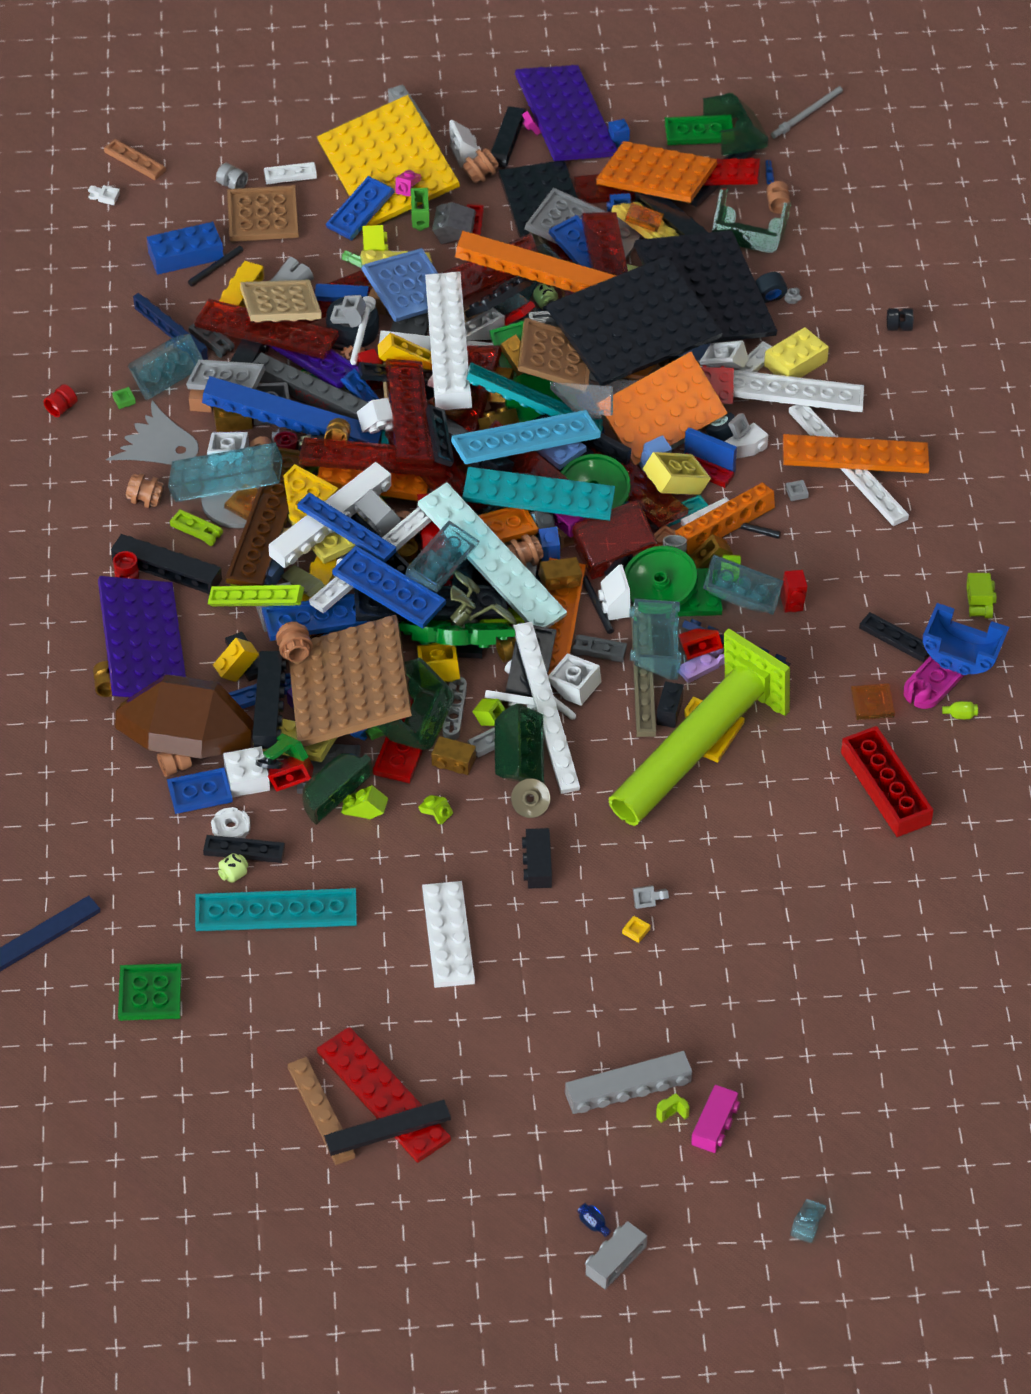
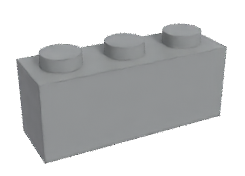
[585,1221,647,1290]

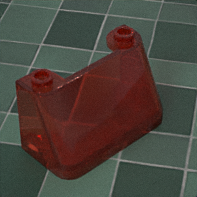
[572,501,659,579]

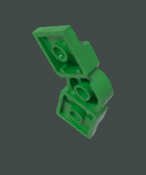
[399,620,515,648]

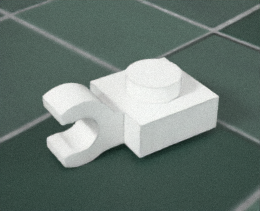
[88,185,120,205]

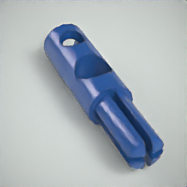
[765,160,774,185]

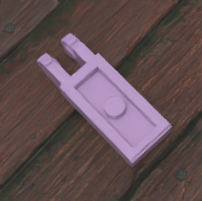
[677,648,725,683]

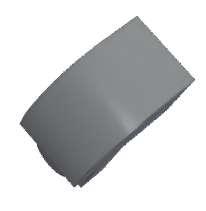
[330,295,366,328]

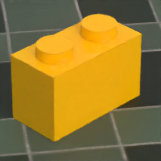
[213,638,259,682]

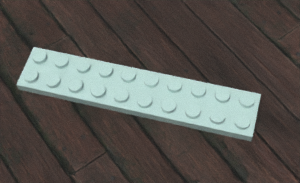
[418,482,567,628]

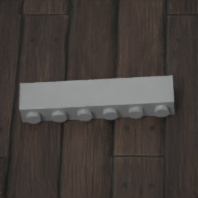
[565,1051,692,1114]

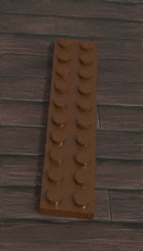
[225,446,309,586]

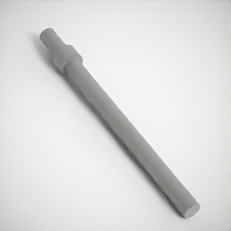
[771,86,843,139]

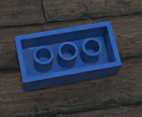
[147,222,223,275]

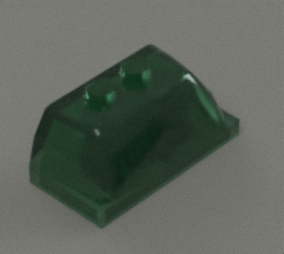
[494,704,544,783]
[302,753,373,825]

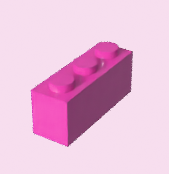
[691,1085,740,1153]

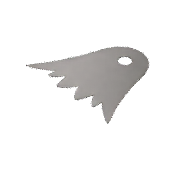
[106,401,199,465]

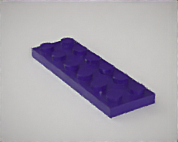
[269,327,359,389]

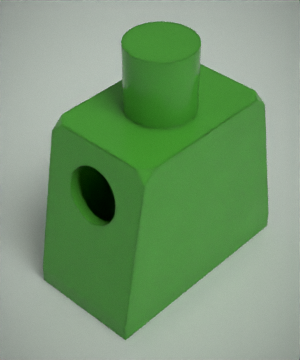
[411,188,429,231]

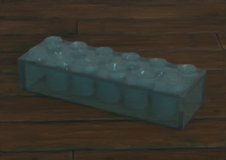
[168,442,283,502]

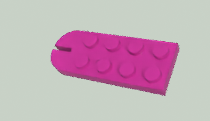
[903,657,965,709]

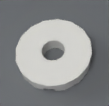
[211,807,251,838]

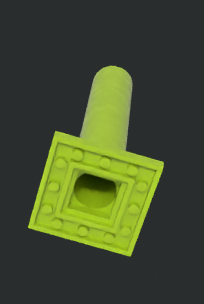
[609,628,790,826]

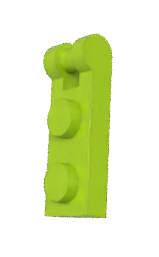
[170,509,223,546]

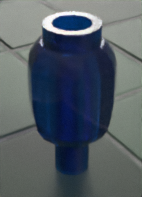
[577,1203,611,1237]

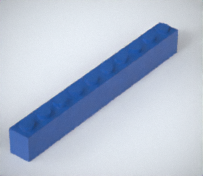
[202,376,382,448]

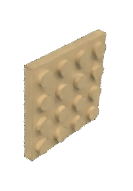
[240,280,321,322]

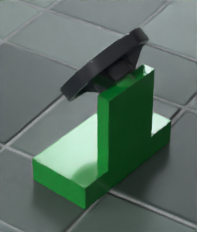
[255,733,309,769]

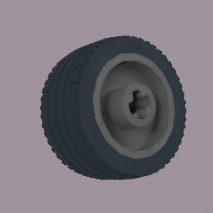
[326,297,379,347]

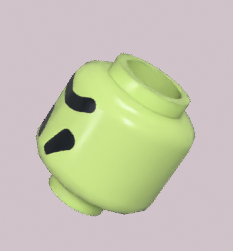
[533,283,558,309]
[218,853,248,883]

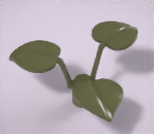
[450,571,517,626]

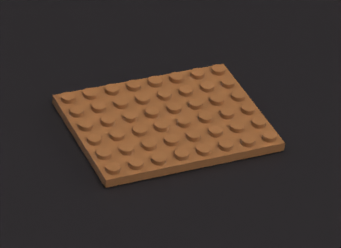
[289,615,412,747]

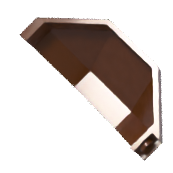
[115,674,254,758]

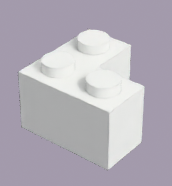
[357,398,401,434]

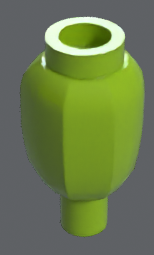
[942,701,978,719]

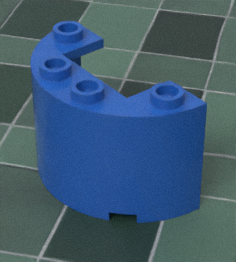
[923,603,1009,675]

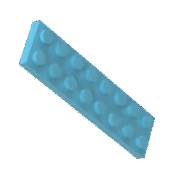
[451,410,601,464]

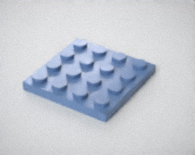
[361,248,438,322]

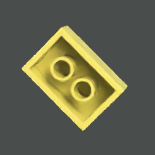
[764,327,829,378]
[643,452,711,495]

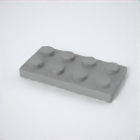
[186,359,266,390]

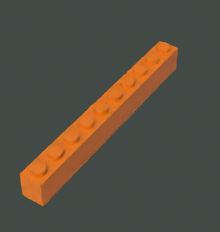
[455,231,616,292]

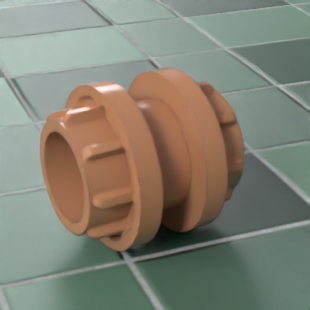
[463,148,499,183]
[126,473,164,509]
[507,534,544,567]
[276,622,313,662]

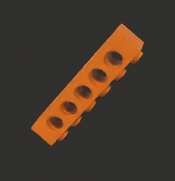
[675,482,775,556]

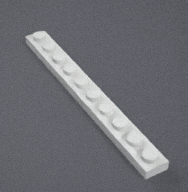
[789,404,909,526]
[309,507,432,613]
[513,622,580,794]

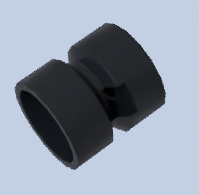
[887,308,914,331]

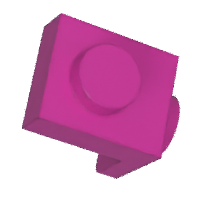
[522,111,541,136]
[395,170,421,196]

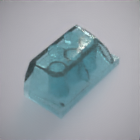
[127,334,203,400]
[405,521,480,593]
[703,555,783,615]

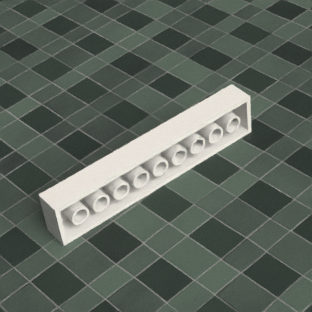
[425,272,472,410]

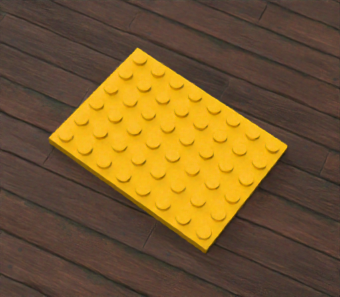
[317,95,460,226]

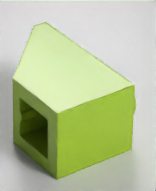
[341,785,388,819]

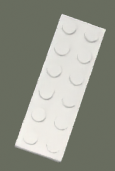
[422,881,475,988]

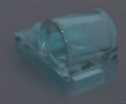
[790,1199,826,1243]

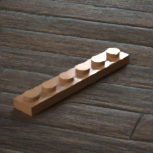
[287,1057,355,1165]

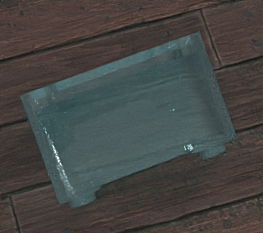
[629,599,682,680]

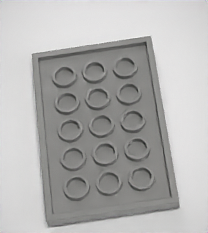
[525,188,643,265]

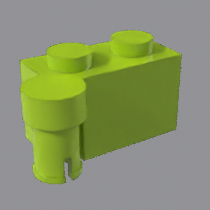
[966,573,997,618]

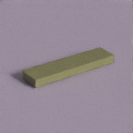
[280,565,325,597]

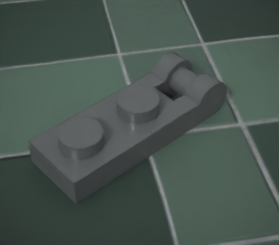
[189,318,235,358]
[571,635,627,662]

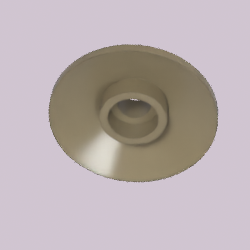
[511,779,550,818]

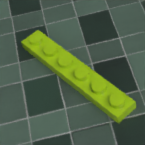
[207,585,304,607]

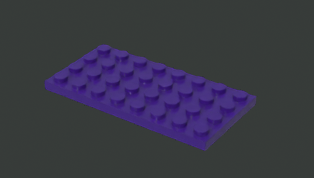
[515,65,617,161]
[98,576,186,697]

